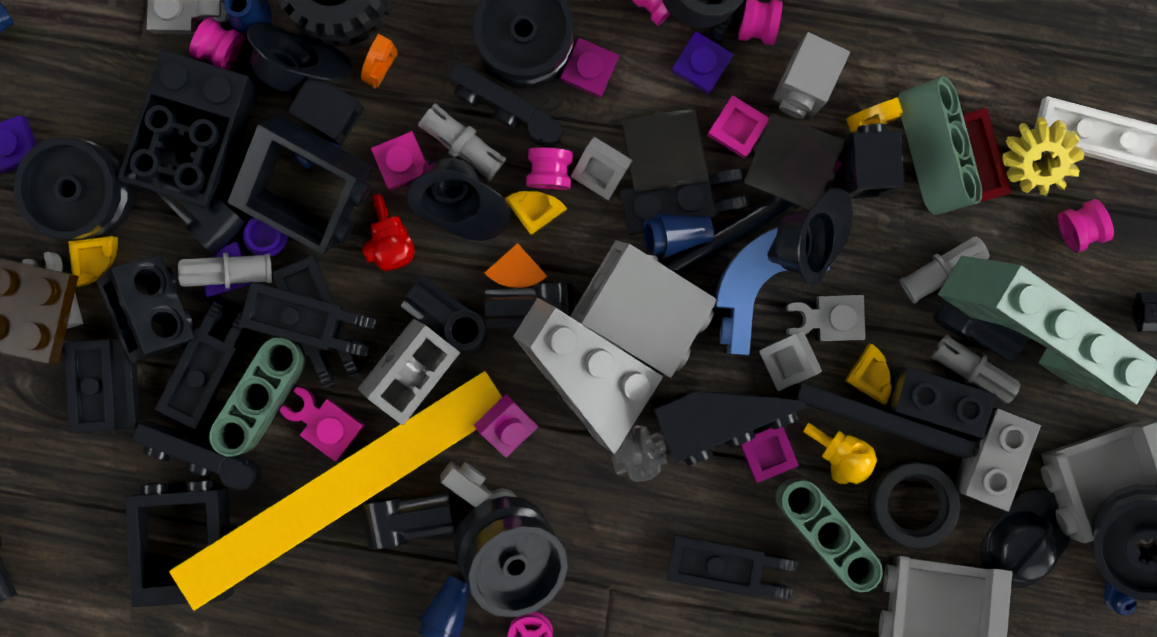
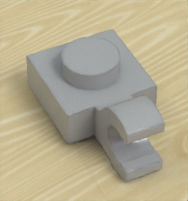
[147,0,228,34]
[440,461,517,508]

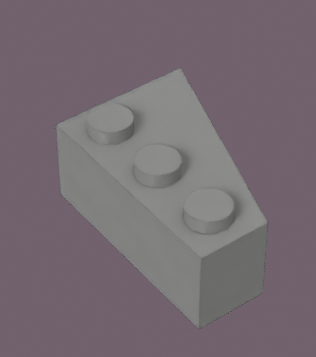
[513,298,663,455]

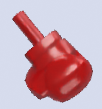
[362,194,415,272]

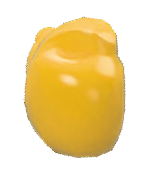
[803,423,877,484]

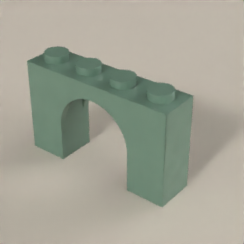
[938,255,1157,404]

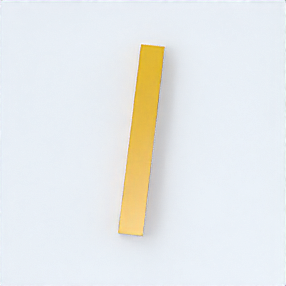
[169,371,502,611]

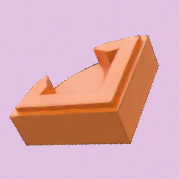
[361,33,398,89]
[485,243,548,288]

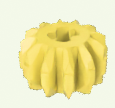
[1002,116,1084,196]

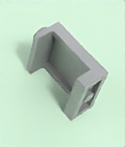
[570,240,717,378]
[1041,420,1157,543]
[879,556,1012,637]

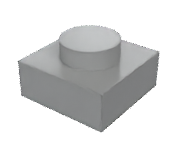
[571,137,632,200]
[759,331,822,391]

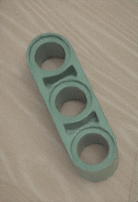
[898,76,982,215]
[210,338,307,457]
[775,477,883,592]

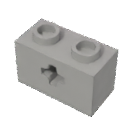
[772,32,850,119]
[358,318,460,425]
[954,408,1041,512]

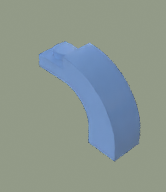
[713,228,830,355]

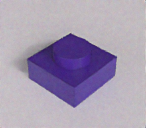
[671,31,734,95]
[0,115,37,175]

